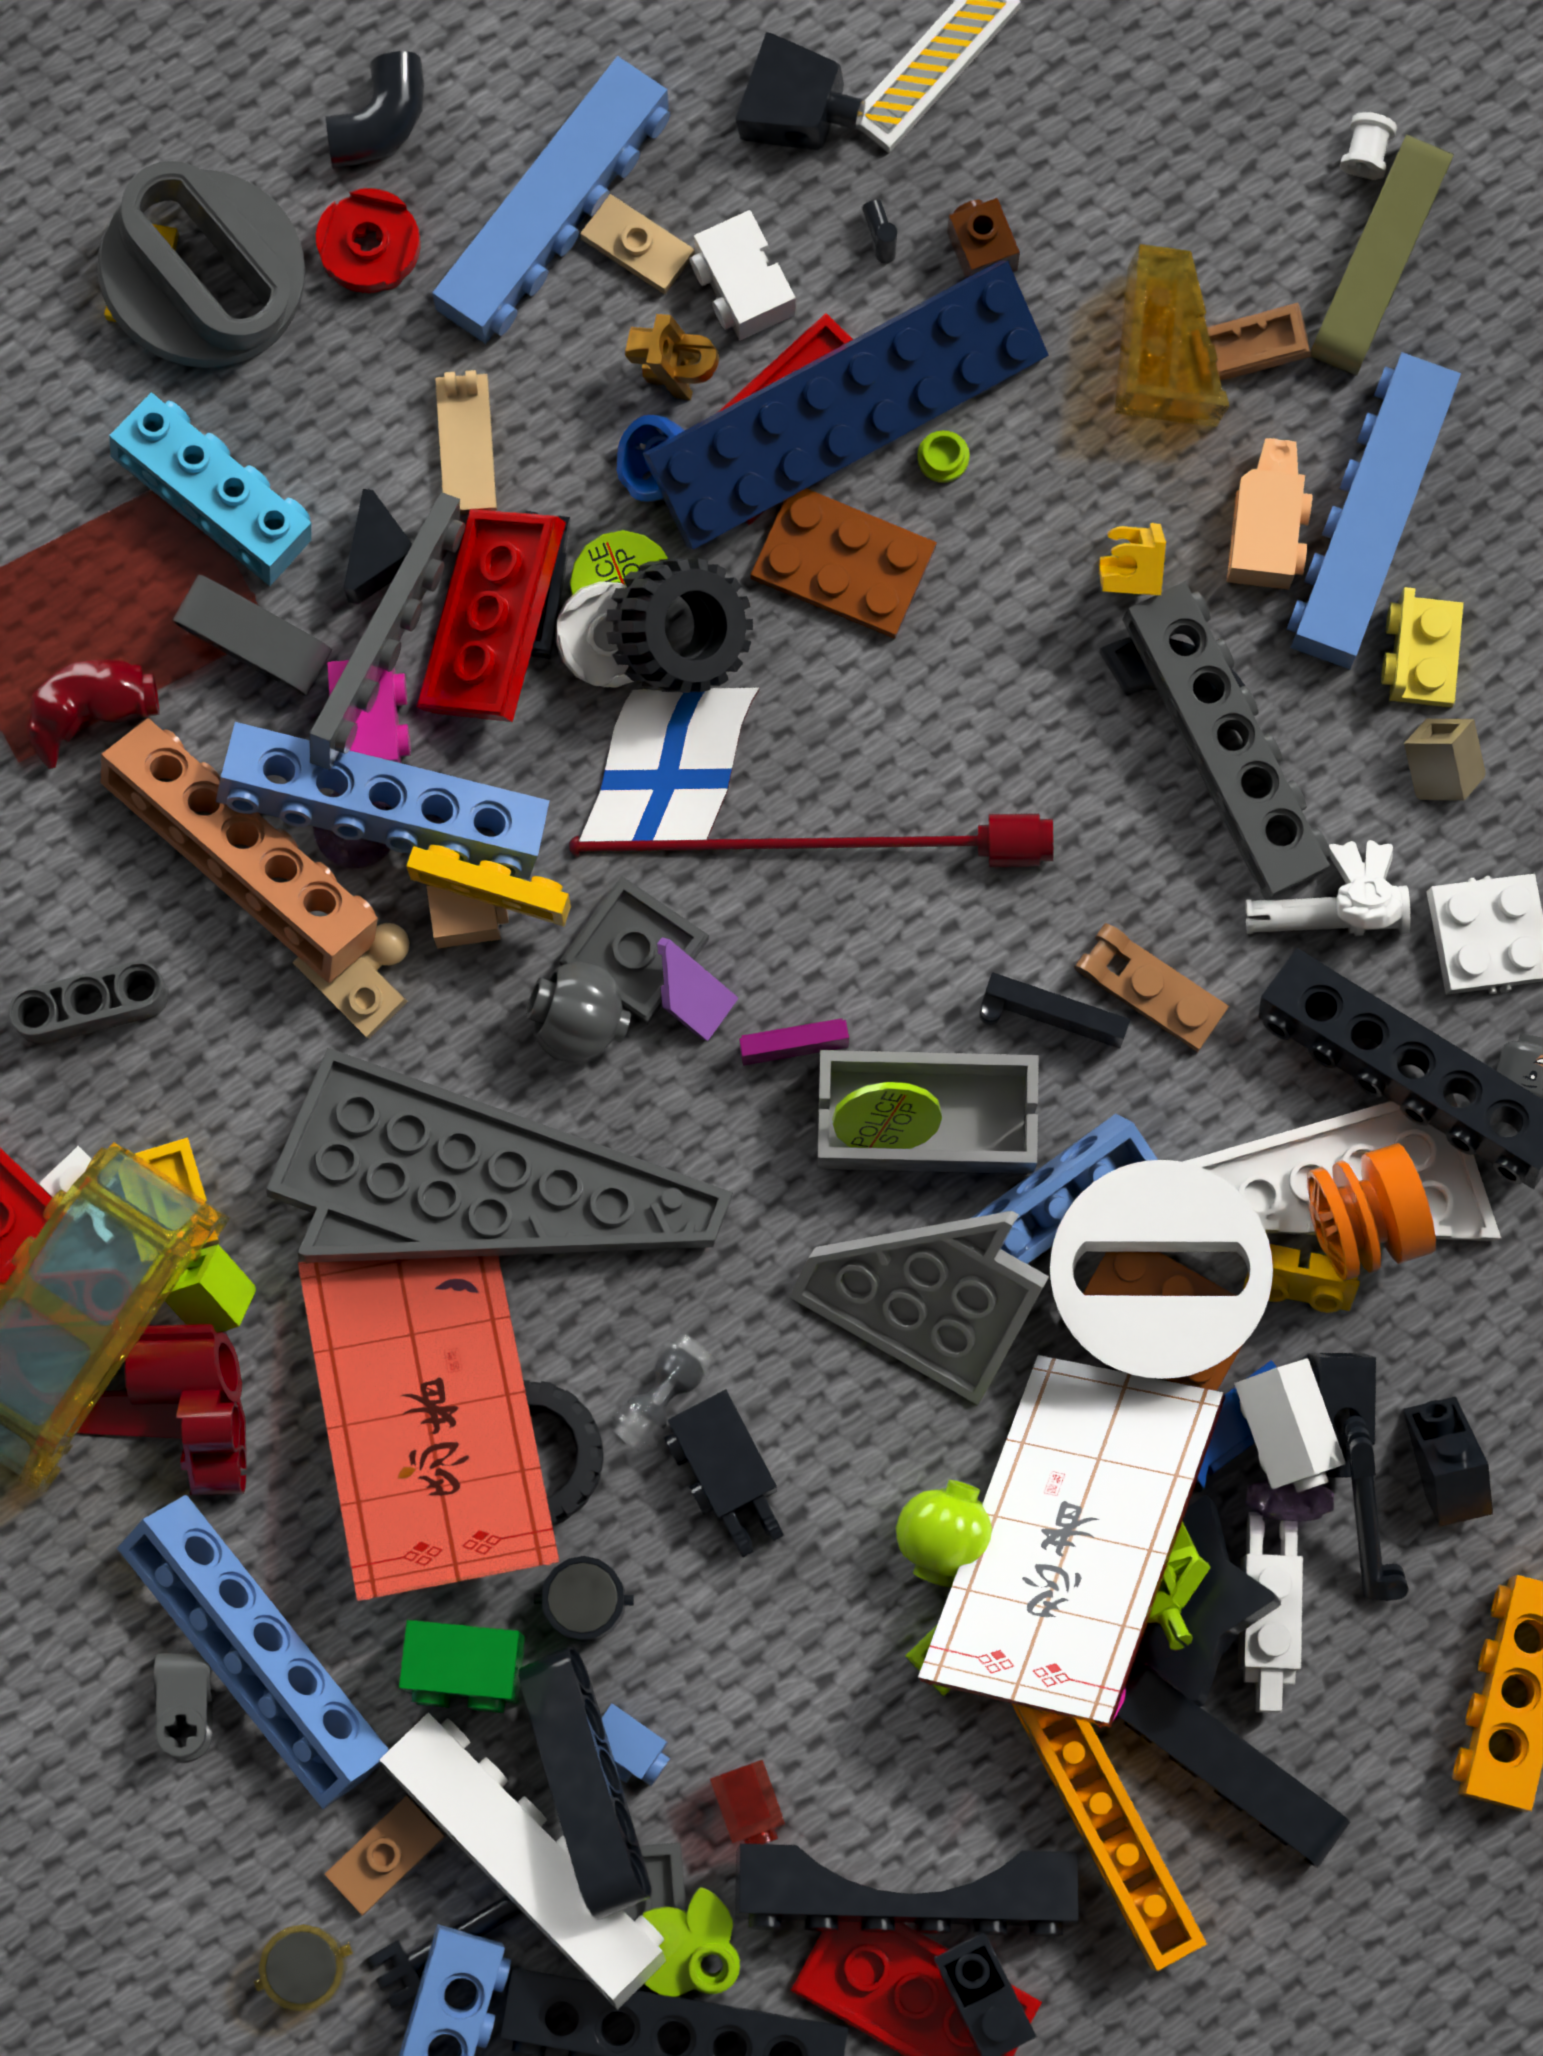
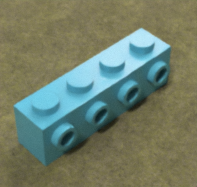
[109,392,312,586]

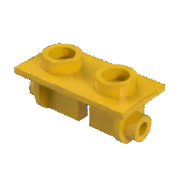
[1243,1244,1360,1313]

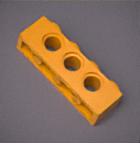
[1452,1575,1543,1812]

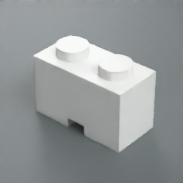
[690,210,796,341]

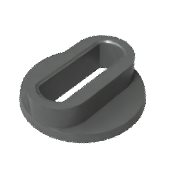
[97,161,305,368]

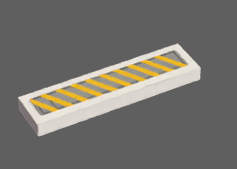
[859,0,1021,153]

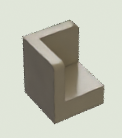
[1404,719,1486,801]

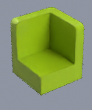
[160,1244,256,1332]

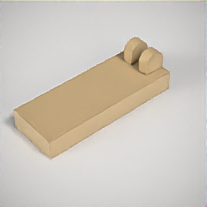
[435,370,497,515]

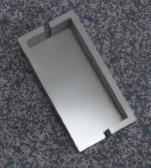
[817,1050,1039,1174]

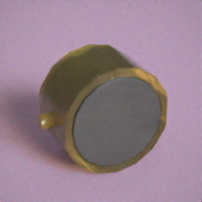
[254,1924,353,2011]

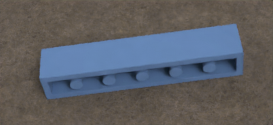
[432,56,670,344]
[1287,352,1461,669]

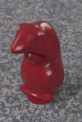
[27,660,160,769]

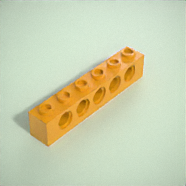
[1009,1699,1207,1971]

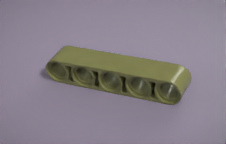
[1311,134,1454,376]

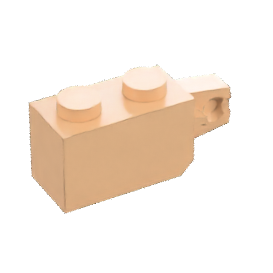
[1227,438,1312,590]

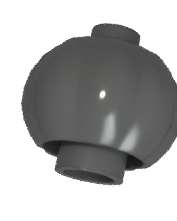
[526,962,631,1063]

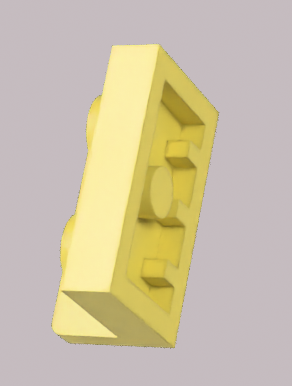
[1381,587,1463,708]

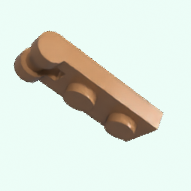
[1074,923,1229,1052]

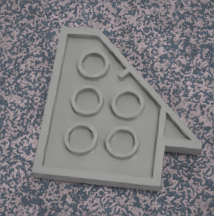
[789,1211,1049,1405]

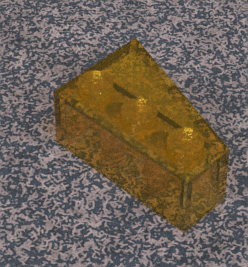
[1114,244,1230,427]

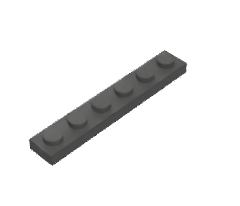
[310,492,465,770]

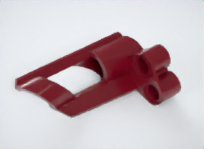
[0,1324,247,1496]

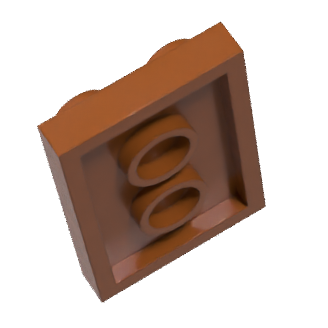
[751,488,937,639]
[1065,1252,1244,1391]

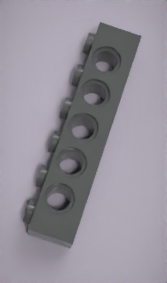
[1122,581,1331,900]

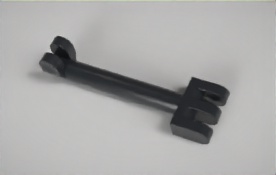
[1344,1416,1409,1601]
[365,1896,522,2009]

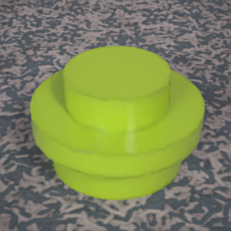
[917,430,970,483]

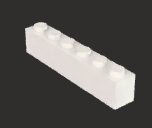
[379,1712,666,2010]

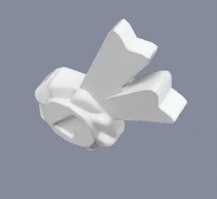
[1329,840,1403,929]

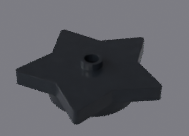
[1128,1495,1281,1707]

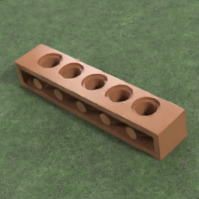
[101,718,378,983]

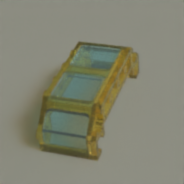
[0,1142,231,1492]

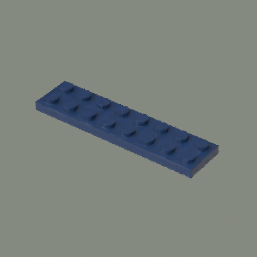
[642,260,1049,550]

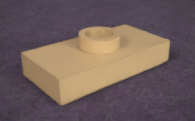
[580,194,695,294]

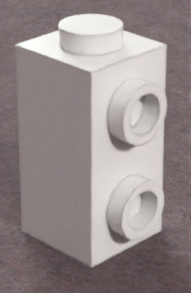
[1234,1358,1346,1493]

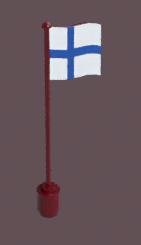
[569,688,1054,867]

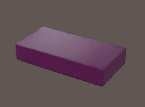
[739,1018,849,1066]

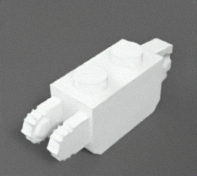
[1238,1512,1303,1713]

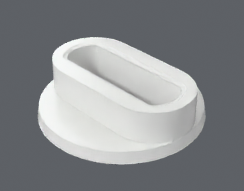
[1050,1160,1273,1379]

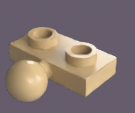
[293,923,410,1039]

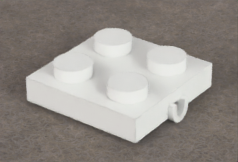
[1427,874,1543,995]

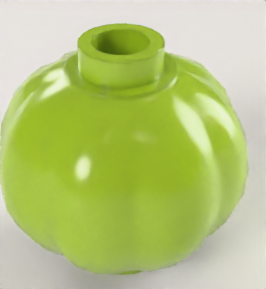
[896,1480,992,1587]

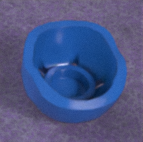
[616,415,684,502]

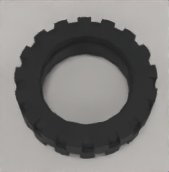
[523,1380,604,1525]

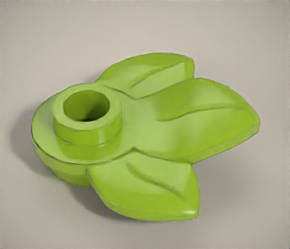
[642,1887,740,1997]

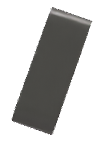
[172,575,332,696]
[9,961,169,1044]

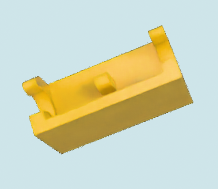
[1099,523,1166,595]

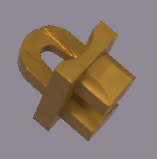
[625,314,719,401]

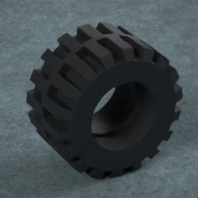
[606,558,753,693]

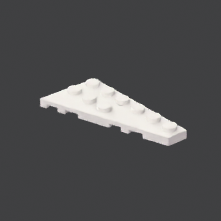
[1183,1094,1501,1241]

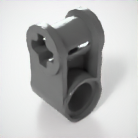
[154,1653,215,1761]

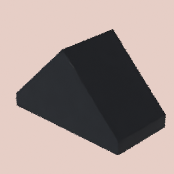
[344,489,412,604]

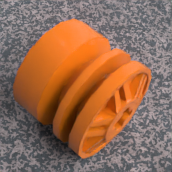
[1307,1143,1436,1281]

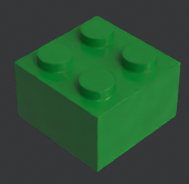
[399,1620,525,1713]

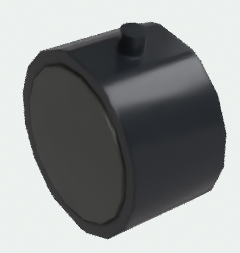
[534,1556,634,1642]

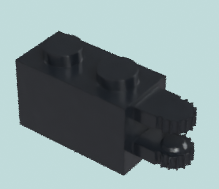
[663,1389,784,1557]

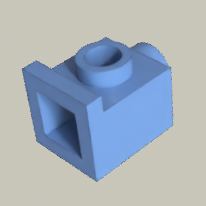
[602,1704,670,1786]

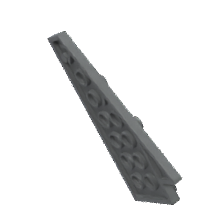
[266,1048,733,1263]

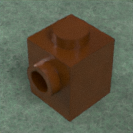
[947,198,1020,278]

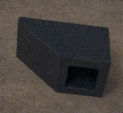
[1403,1396,1493,1527]
[933,1932,1037,2056]

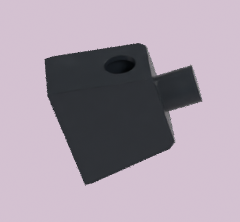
[736,32,865,150]
[1308,1353,1376,1478]

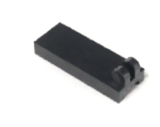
[979,972,1131,1049]

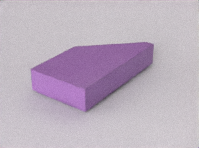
[657,937,738,1041]

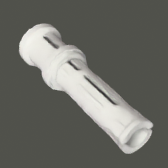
[1245,886,1410,936]

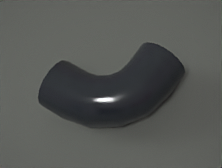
[325,51,424,169]

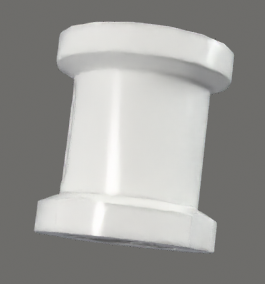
[1340,112,1397,180]

